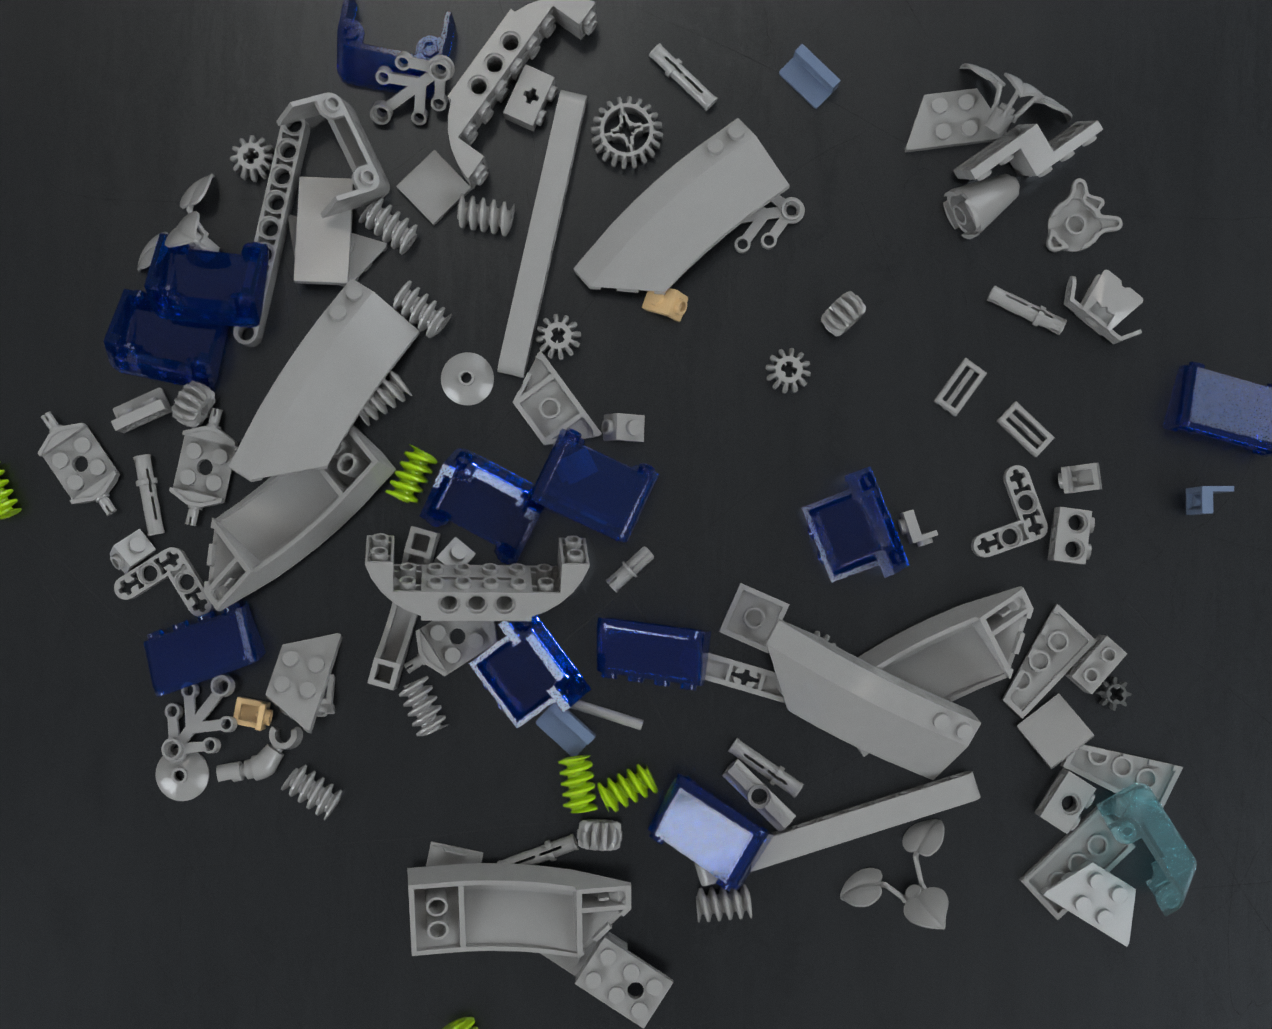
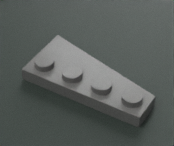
[1001,604,1097,719]
[1060,744,1183,815]

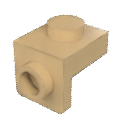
[642,288,688,322]
[233,696,273,731]

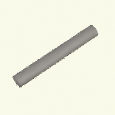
[564,696,644,730]

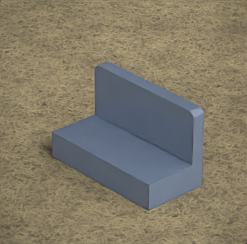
[779,44,841,109]
[1186,486,1234,515]
[536,699,596,756]

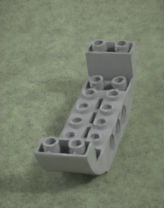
[447,0,598,189]
[365,533,590,621]

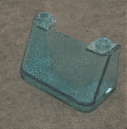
[1097,783,1197,917]

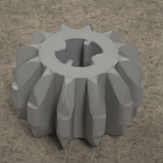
[230,135,274,182]
[821,291,866,337]
[536,314,581,360]
[765,348,811,394]
[171,381,216,428]
[577,819,622,851]

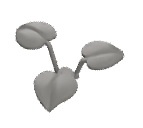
[959,63,1073,136]
[137,173,220,272]
[840,819,949,930]

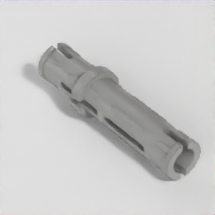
[649,43,718,111]
[987,285,1067,335]
[133,454,165,536]
[728,738,804,798]
[497,834,579,865]

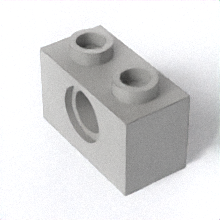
[1034,768,1096,834]

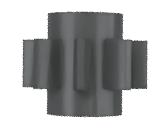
[1095,676,1132,711]

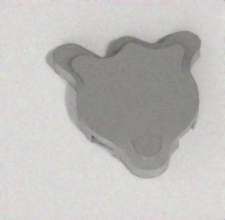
[1046,178,1123,252]

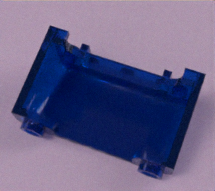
[144,233,269,328]
[103,289,230,390]
[1163,362,1272,457]
[530,428,660,542]
[420,448,551,564]
[648,773,774,892]

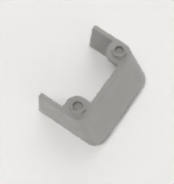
[276,92,390,218]

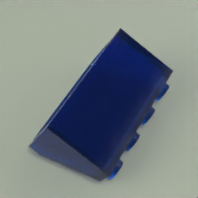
[143,602,266,697]
[597,617,711,690]

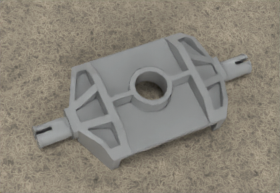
[169,408,238,526]
[38,411,120,516]
[403,621,498,676]

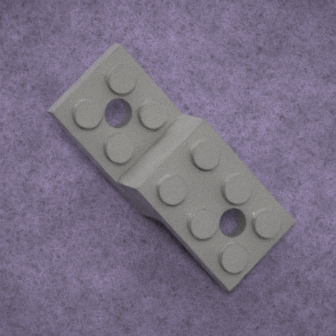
[953,120,1103,181]
[540,931,673,1029]

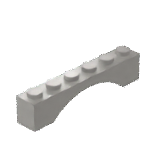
[367,526,441,690]

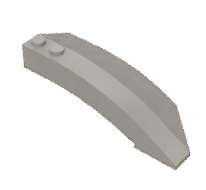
[573,118,790,295]
[229,278,420,482]
[203,425,396,611]
[858,586,1034,757]
[765,619,981,780]
[407,863,631,961]

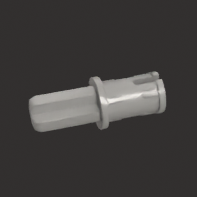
[605,546,654,593]

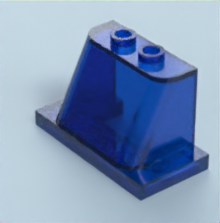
[802,466,910,583]
[469,615,591,729]

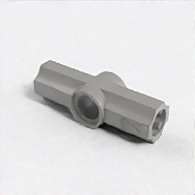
[722,758,796,832]

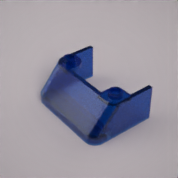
[337,0,456,100]

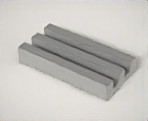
[933,358,987,417]
[996,401,1055,457]

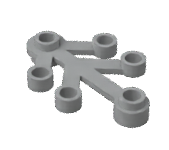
[370,51,455,125]
[734,195,805,254]
[161,675,237,763]

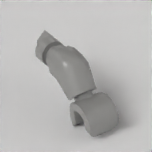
[216,726,303,782]

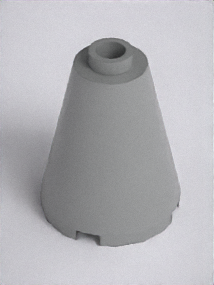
[943,174,1020,239]

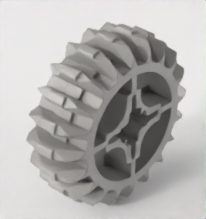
[591,96,663,169]

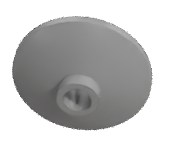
[441,352,494,406]
[155,748,210,801]

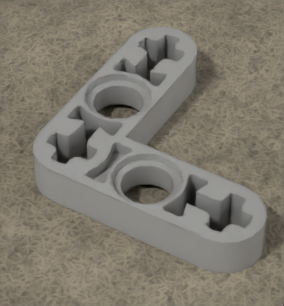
[971,465,1048,558]
[114,547,214,617]

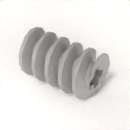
[457,193,515,236]
[359,198,418,255]
[392,280,452,338]
[360,371,413,426]
[398,676,448,736]
[281,764,342,821]
[696,884,752,923]

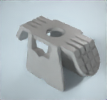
[1064,270,1143,344]

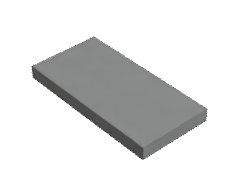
[293,177,354,285]
[1019,806,1136,920]

